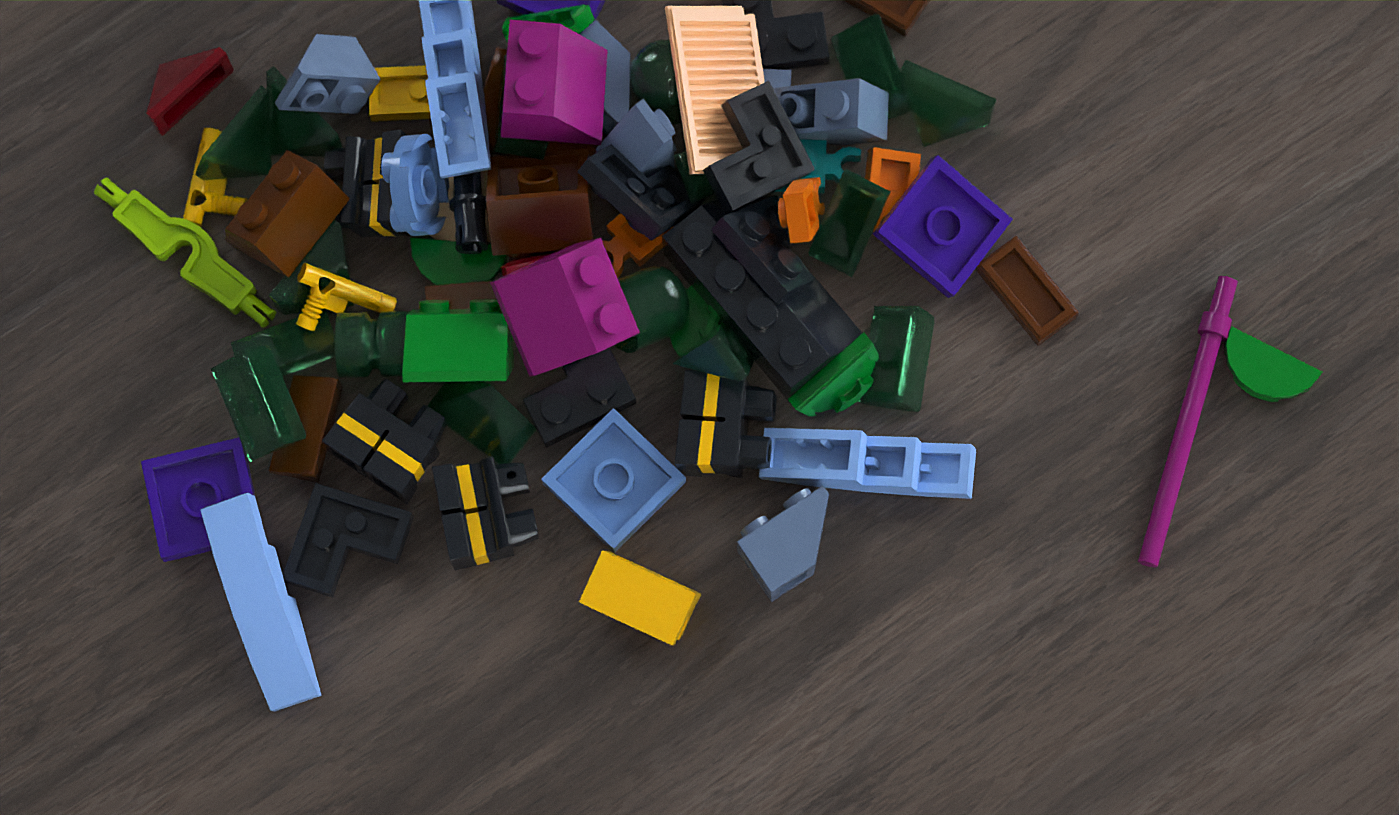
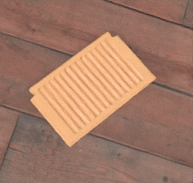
[665,6,765,175]

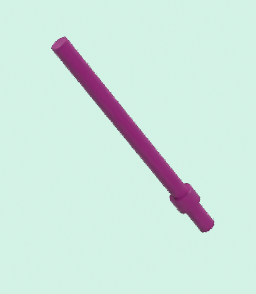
[1138,276,1238,568]

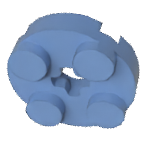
[381,134,449,236]

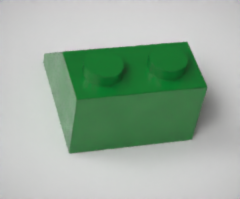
[402,299,514,382]

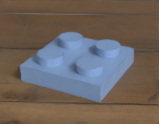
[541,408,686,553]

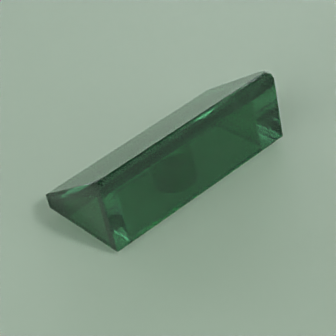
[831,14,911,119]
[858,306,935,412]
[231,308,342,389]
[210,345,306,462]

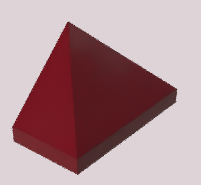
[147,47,234,136]

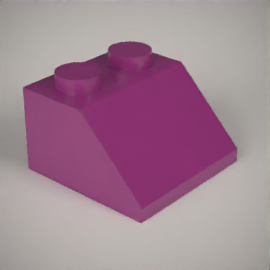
[501,20,608,145]
[490,238,640,377]

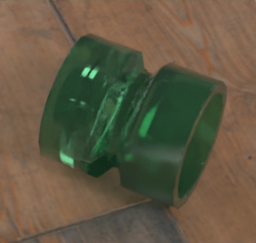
[335,311,410,378]

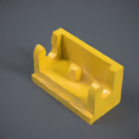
[579,550,701,646]

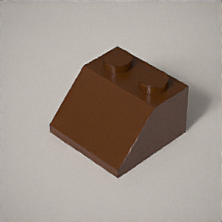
[486,148,594,258]
[225,150,350,278]

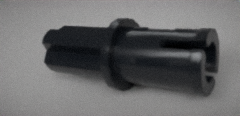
[449,171,488,254]

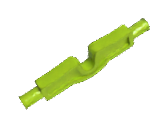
[94,177,276,328]

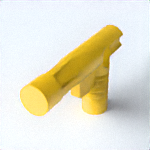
[183,128,247,227]
[296,263,397,331]

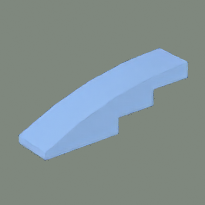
[419,0,491,179]
[759,428,976,499]
[200,493,322,712]

